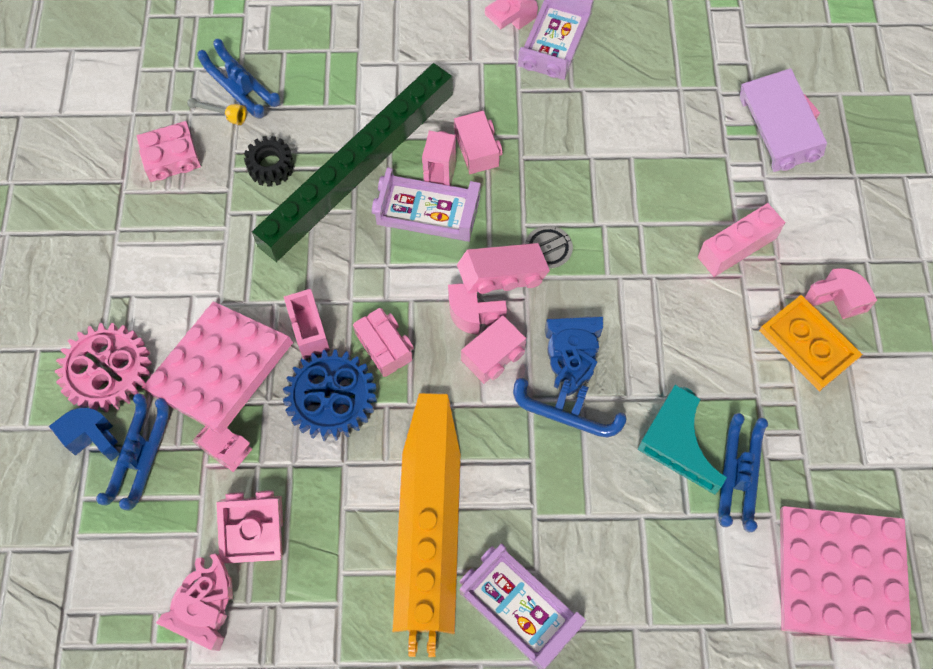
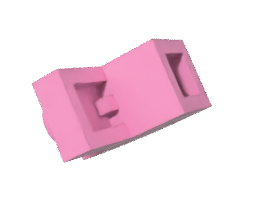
[485,0,538,30]
[804,268,877,319]
[448,283,507,334]
[192,426,252,472]

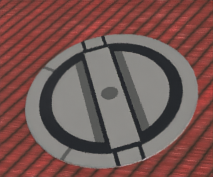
[525,226,573,268]

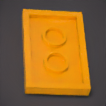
[759,295,863,392]

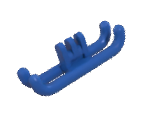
[197,39,281,119]
[96,393,169,511]
[718,413,768,533]

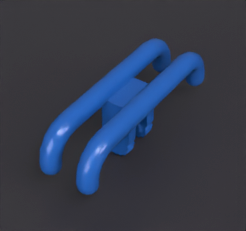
[513,378,627,438]

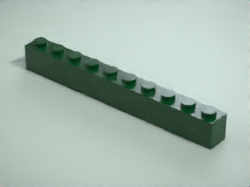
[251,63,453,262]

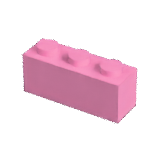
[697,203,786,277]
[457,243,550,294]

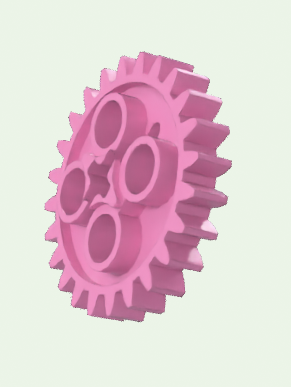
[55,323,152,413]

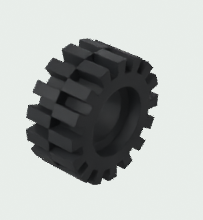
[244,136,294,187]

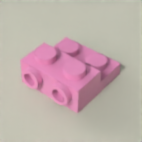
[136,121,201,182]
[216,491,283,563]

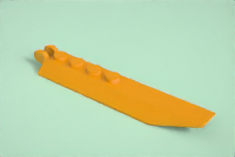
[393,393,460,657]

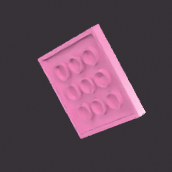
[142,301,293,435]
[780,506,912,644]

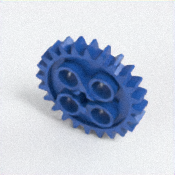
[283,349,377,441]

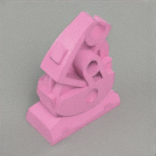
[156,554,233,651]

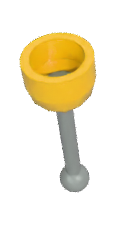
[187,98,247,126]

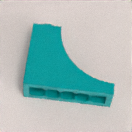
[637,385,727,495]

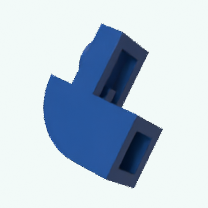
[49,408,120,461]

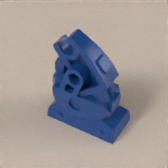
[544,317,603,396]

